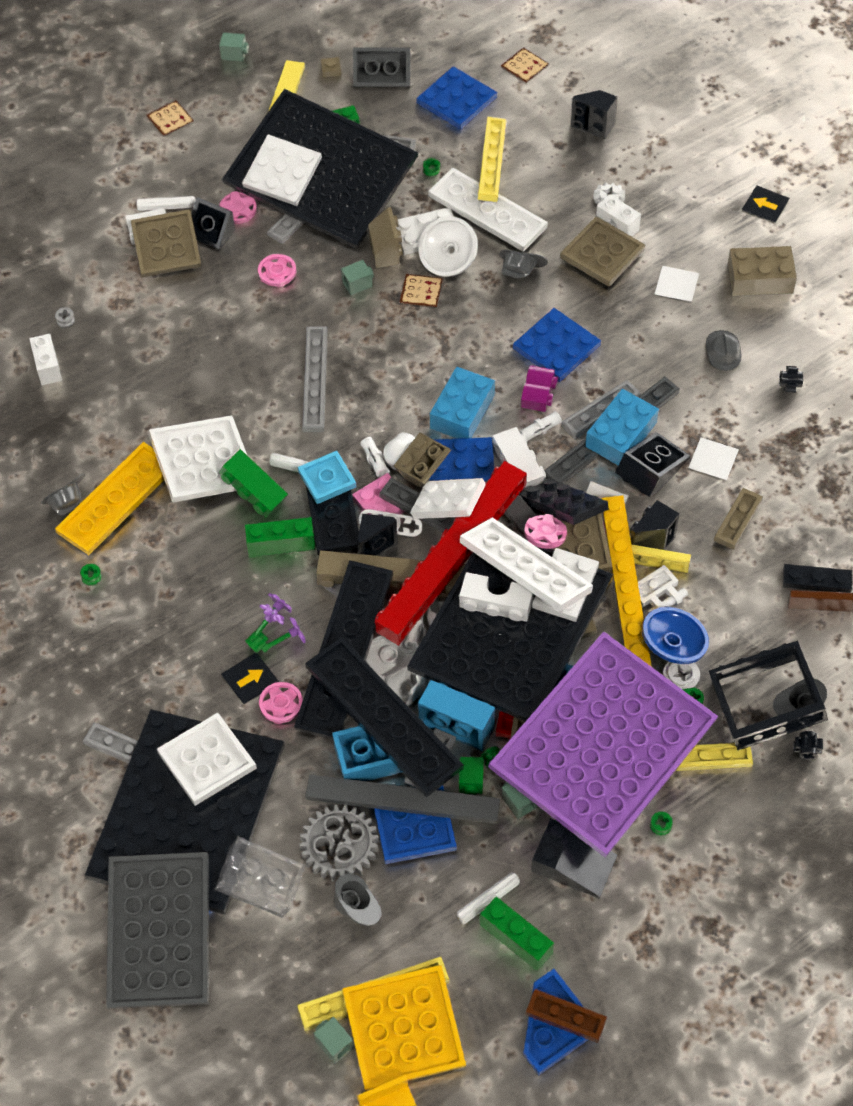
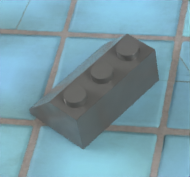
[353,47,411,87]

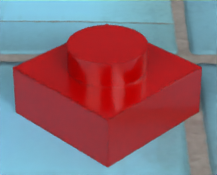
[495,711,514,739]

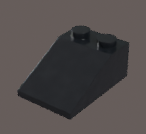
[615,432,691,497]
[531,818,618,899]

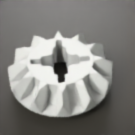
[593,182,625,204]
[663,662,700,689]

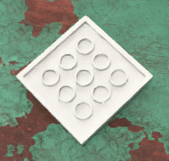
[149,416,247,503]

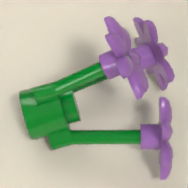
[245,593,306,653]

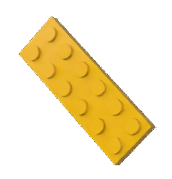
[55,442,164,556]

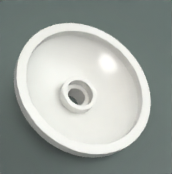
[418,216,478,277]

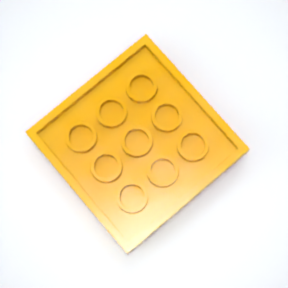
[342,965,466,1092]

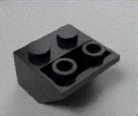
[570,90,618,139]
[630,500,680,550]

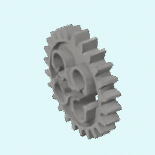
[300,804,379,882]

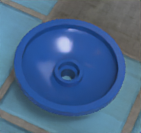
[642,607,709,664]

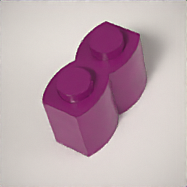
[521,365,558,412]

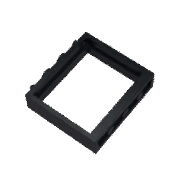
[709,640,828,751]

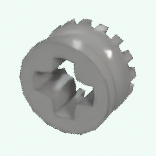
[55,307,75,328]

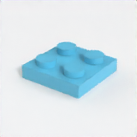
[298,451,357,504]

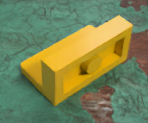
[357,1076,416,1106]

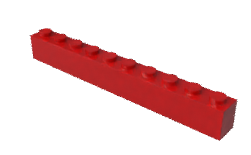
[375,461,527,646]

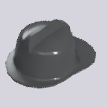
[500,250,548,279]
[706,330,742,371]
[41,474,85,516]
[773,678,827,715]
[334,873,382,926]

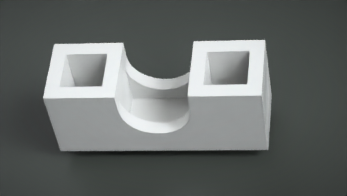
[459,572,534,621]

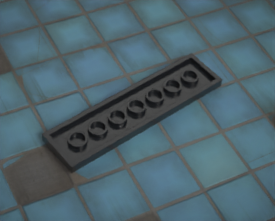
[294,560,394,740]
[305,637,464,798]

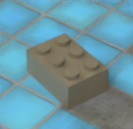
[727,246,797,296]

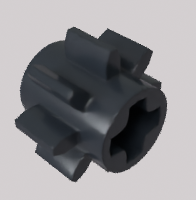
[779,366,803,392]
[794,731,823,760]

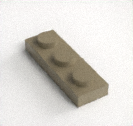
[714,488,763,550]

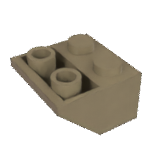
[368,208,403,268]
[394,432,451,487]

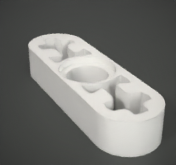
[358,509,422,537]

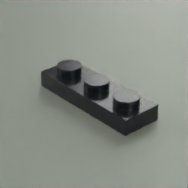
[782,564,852,593]

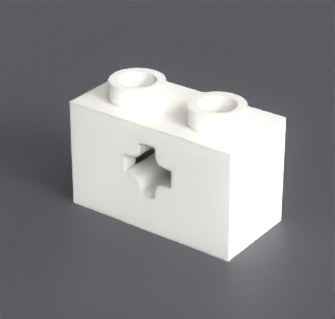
[596,194,641,237]
[29,334,62,385]

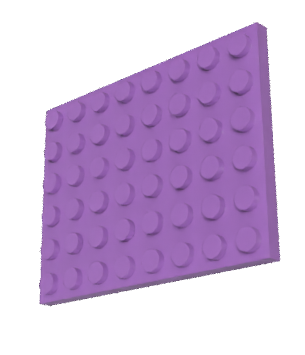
[488,631,718,858]

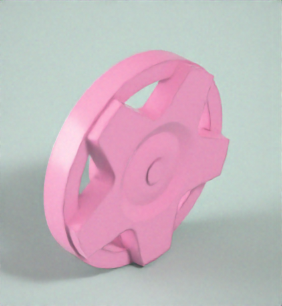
[219,191,257,224]
[258,254,296,287]
[524,514,567,549]
[259,682,303,724]

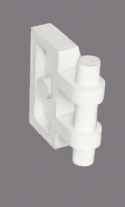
[638,565,688,614]

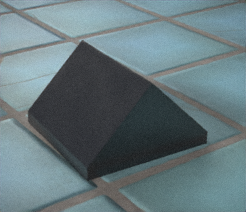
[191,197,235,250]
[357,514,398,556]

